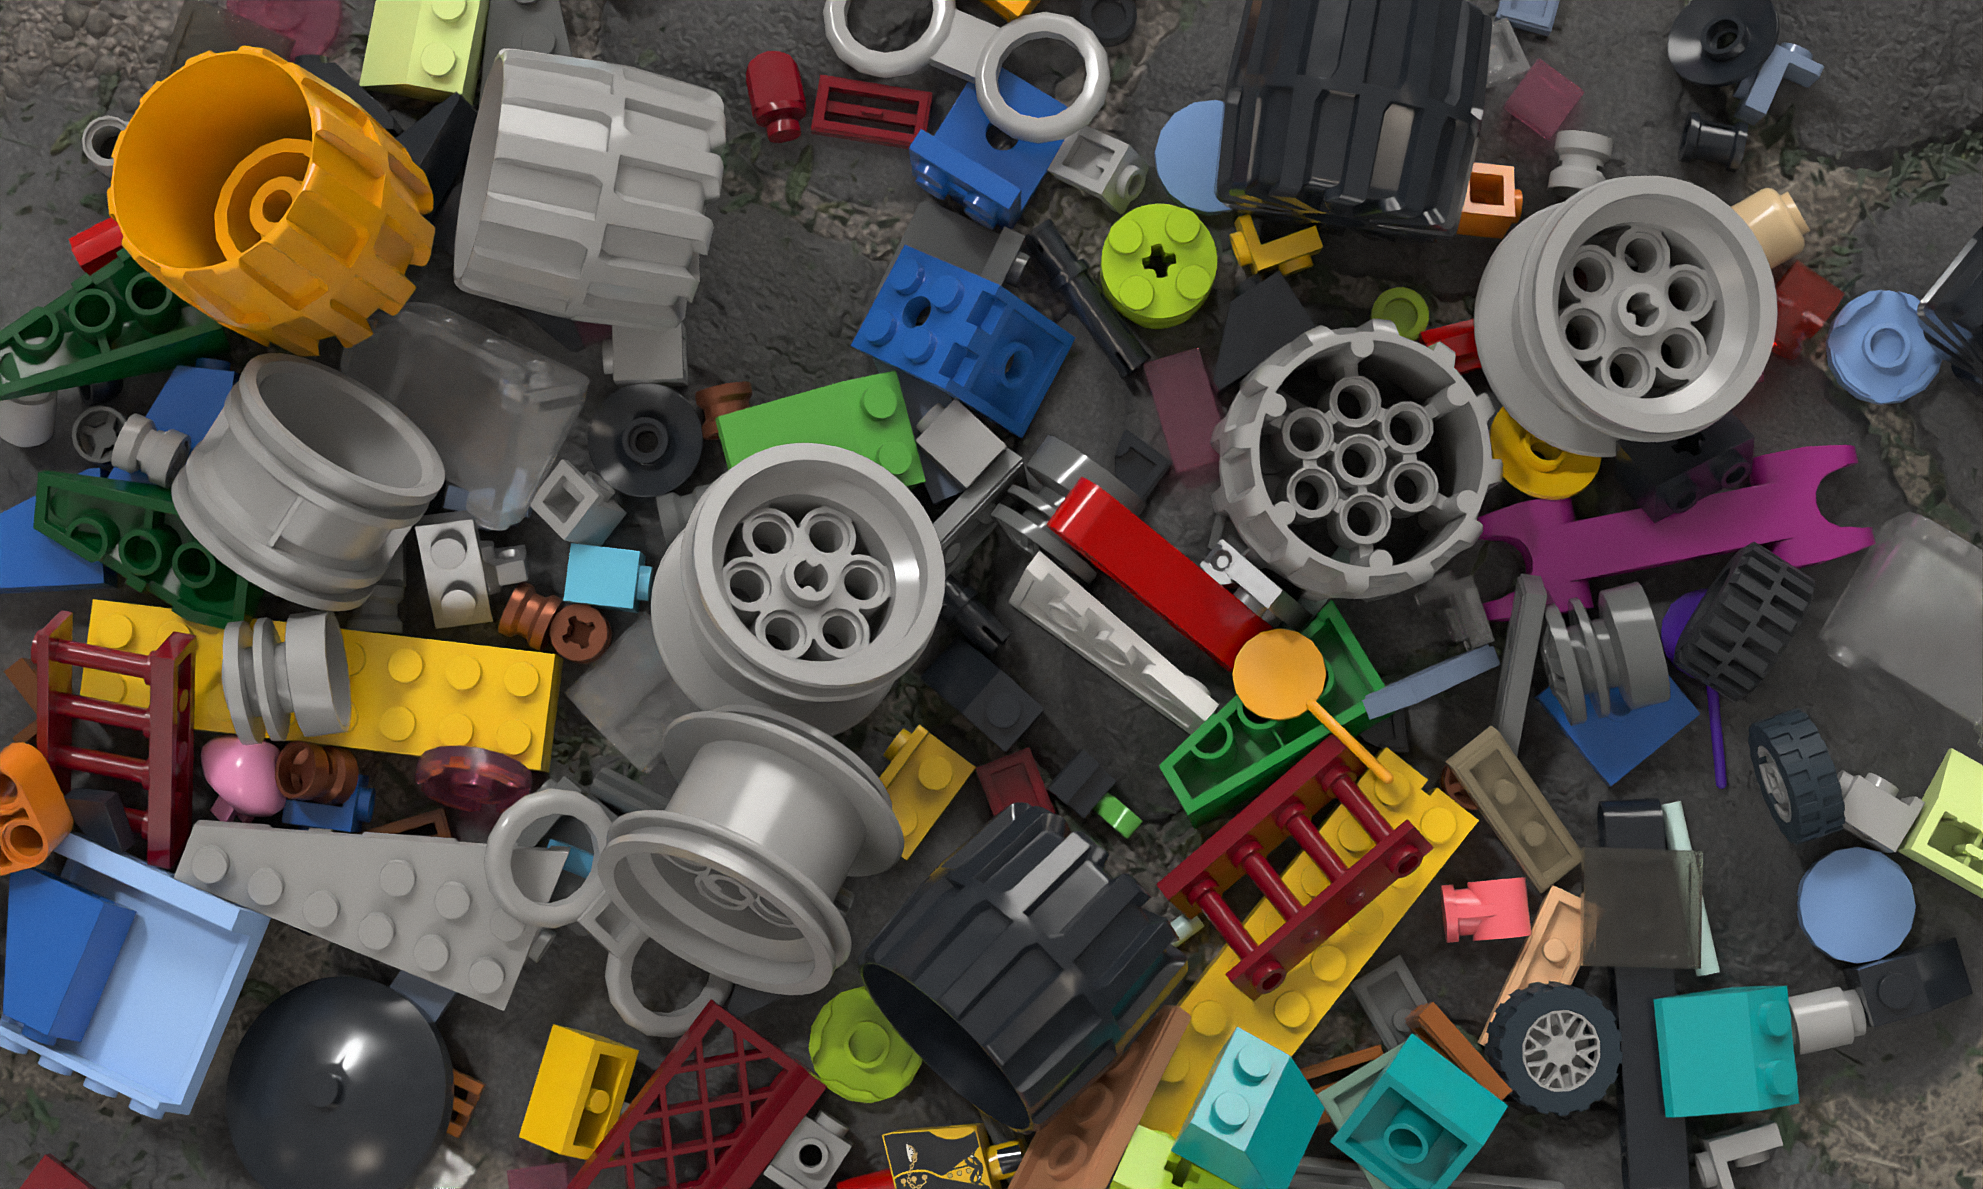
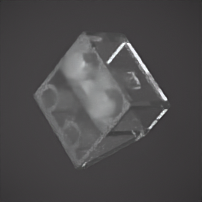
[565,611,701,774]

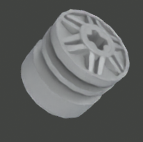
[222,610,351,745]

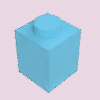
[563,543,653,613]

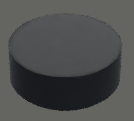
[1080,0,1137,47]

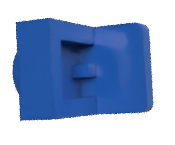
[282,774,376,833]

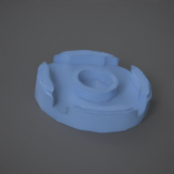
[1154,100,1233,216]
[1825,290,1942,405]
[1797,847,1916,963]

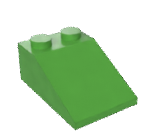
[715,370,926,491]

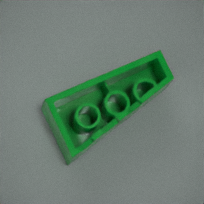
[1159,600,1395,830]

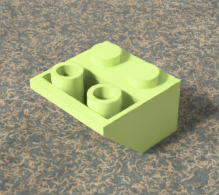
[1896,748,1983,899]

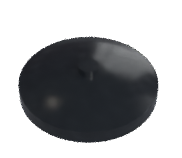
[226,976,454,1189]

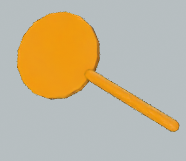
[1232,628,1394,784]

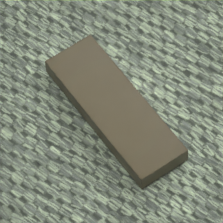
[1445,726,1586,893]

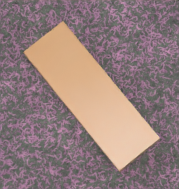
[1478,885,1605,1046]

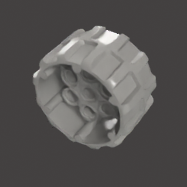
[1210,318,1503,602]

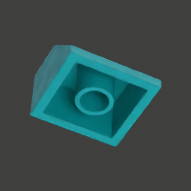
[1653,986,1800,1118]
[1171,1027,1325,1189]
[1330,1034,1508,1189]

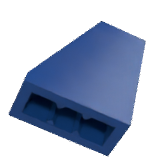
[108,358,240,485]
[0,468,118,594]
[3,867,137,1046]

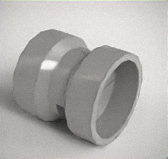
[1547,130,1614,198]
[111,413,192,489]

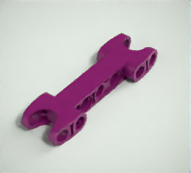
[1477,445,1876,622]

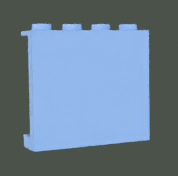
[0,831,271,1120]

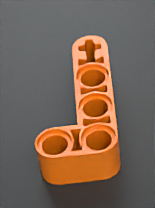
[0,742,74,876]

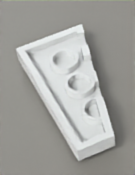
[1008,551,1219,734]

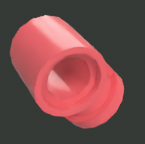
[1441,877,1532,943]

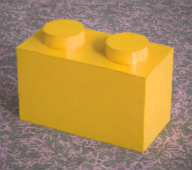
[519,1024,639,1160]

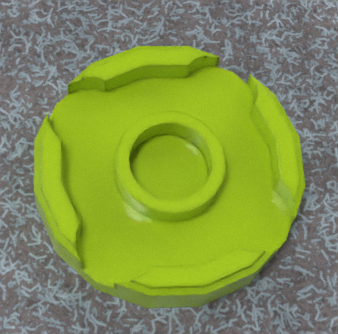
[809,986,923,1103]

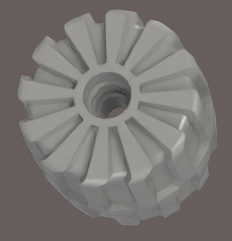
[453,48,726,331]

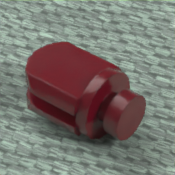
[746,51,807,143]

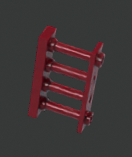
[31,610,196,869]
[1156,733,1434,1002]

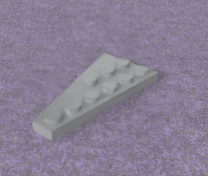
[174,820,571,1011]

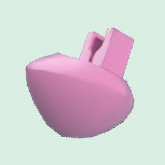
[200,734,288,823]

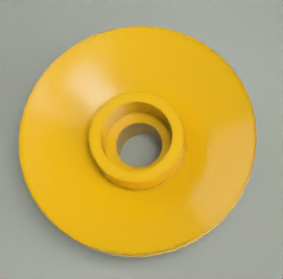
[1489,407,1601,500]

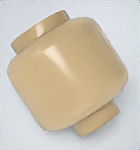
[1731,188,1810,269]

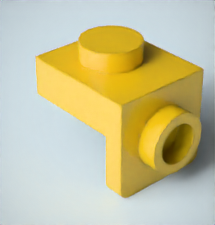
[1229,214,1323,277]

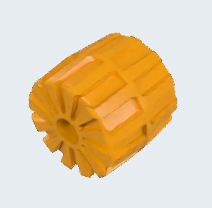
[107,45,435,356]

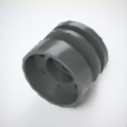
[990,435,1146,587]
[1539,582,1671,726]

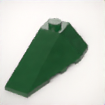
[0,248,231,401]

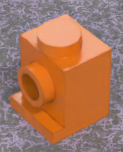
[1456,162,1523,239]

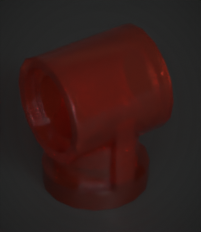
[1771,259,1845,360]

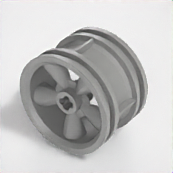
[171,353,445,611]

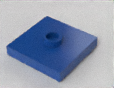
[1535,675,1700,787]

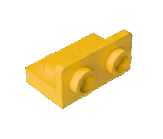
[879,724,976,860]

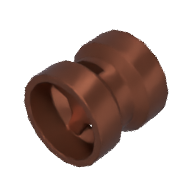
[275,741,359,806]

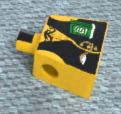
[882,1123,1026,1189]

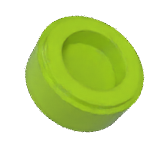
[1370,287,1429,341]

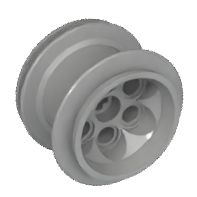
[1474,176,1778,457]
[651,443,945,737]
[597,704,904,995]

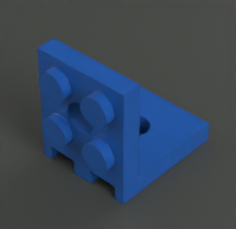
[909,67,1068,230]
[851,245,1076,438]

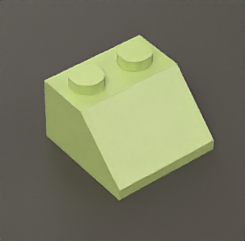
[359,0,490,106]

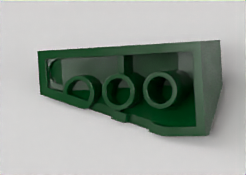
[33,470,265,629]

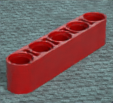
[1046,476,1274,673]

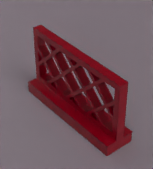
[567,999,827,1189]

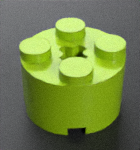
[1100,204,1217,329]

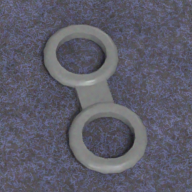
[823,0,1111,144]
[483,788,734,1038]

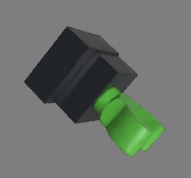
[1046,749,1143,839]

